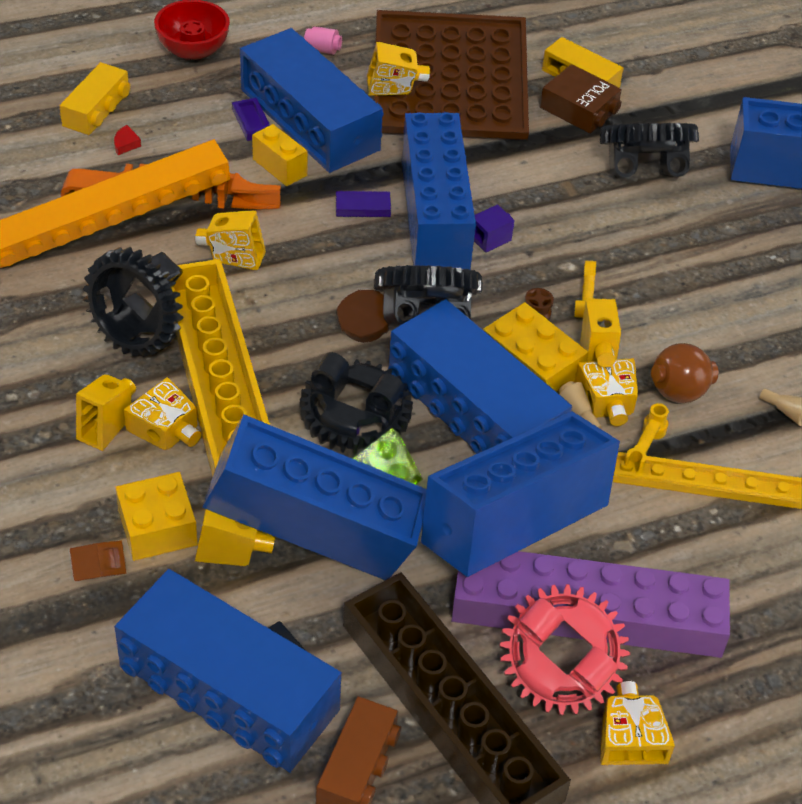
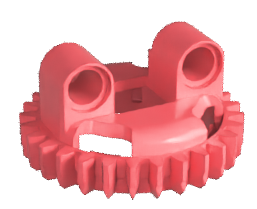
[499,584,630,715]

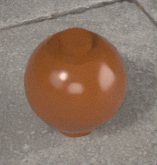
[651,343,719,403]

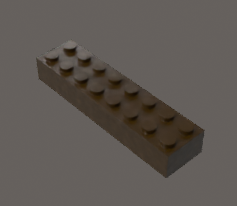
[343,572,571,804]

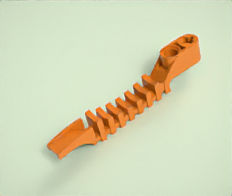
[61,164,281,209]

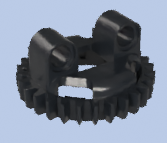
[600,123,699,178]
[83,247,183,357]
[374,265,483,327]
[300,352,413,455]

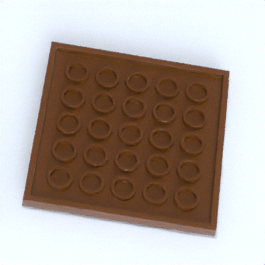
[374,10,529,140]

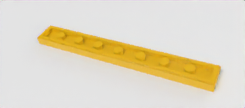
[613,452,802,509]

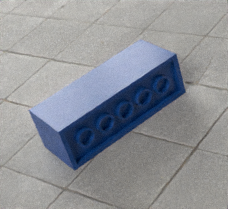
[240,28,383,173]
[730,97,802,189]
[402,112,476,270]
[388,299,572,454]
[421,411,620,577]
[202,414,426,580]
[114,568,342,773]

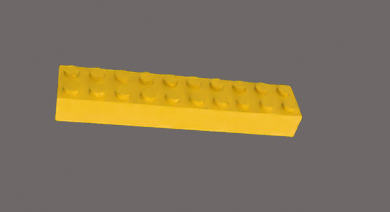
[171,259,270,476]

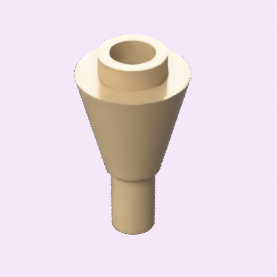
[559,381,602,429]
[760,388,802,426]

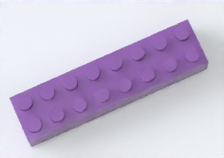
[451,551,730,658]

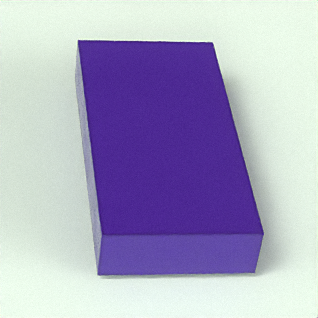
[232,98,270,141]
[336,191,391,217]

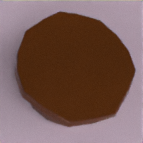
[336,290,389,343]

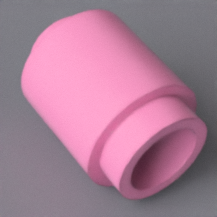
[304,26,342,55]

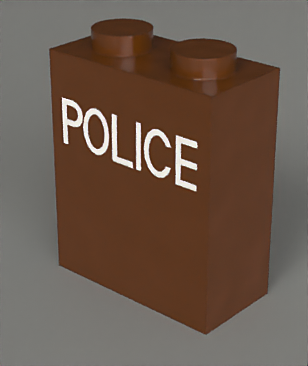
[540,64,622,133]

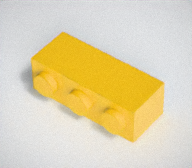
[542,37,624,88]
[59,62,130,135]

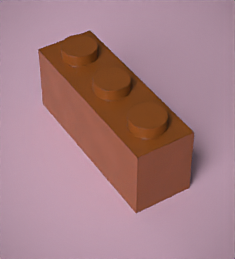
[316,696,402,804]

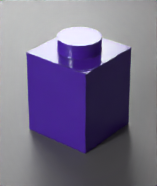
[474,204,515,253]

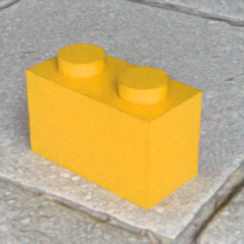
[252,124,308,186]

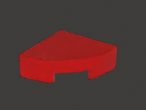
[114,125,141,155]

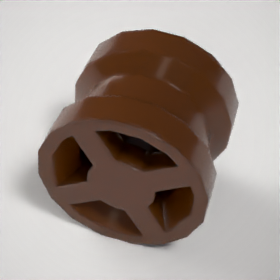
[525,288,554,320]

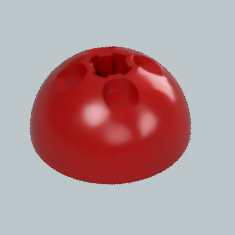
[154,0,230,60]

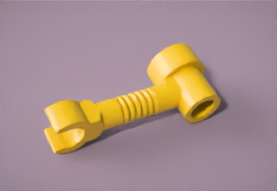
[574,261,603,322]
[624,403,669,471]

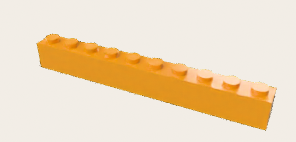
[0,139,230,269]

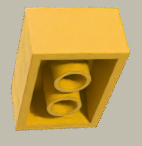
[483,302,588,393]

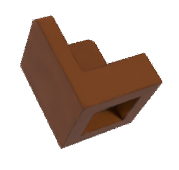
[70,540,127,581]

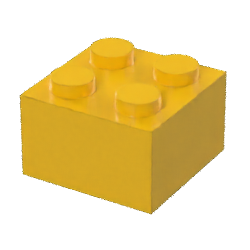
[115,472,198,561]

